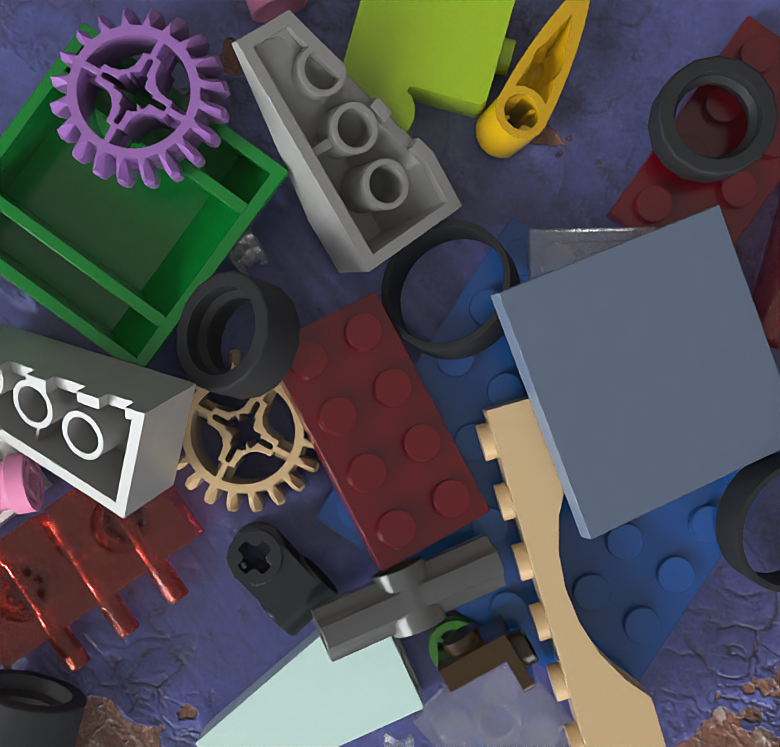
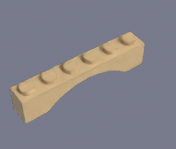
[475,395,666,747]

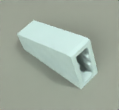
[196,629,424,747]

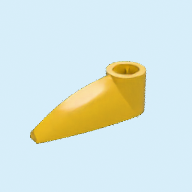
[475,0,590,158]

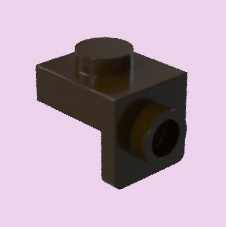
[438,615,539,693]

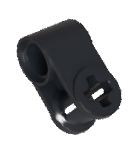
[226,521,339,636]

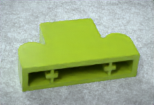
[343,0,516,137]

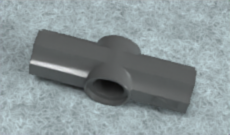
[310,534,506,662]

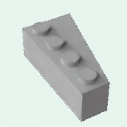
[0,323,196,518]

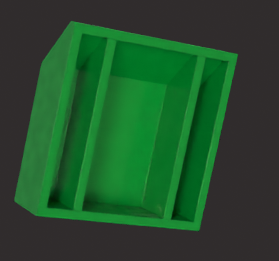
[0,22,289,368]

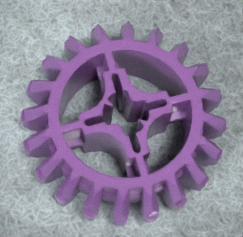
[50,7,231,189]

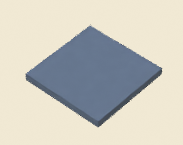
[490,205,780,540]

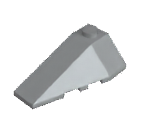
[232,10,462,273]

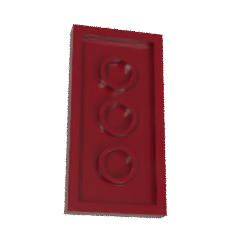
[606,15,780,246]
[280,292,490,572]

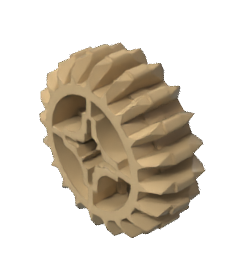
[177,349,321,512]

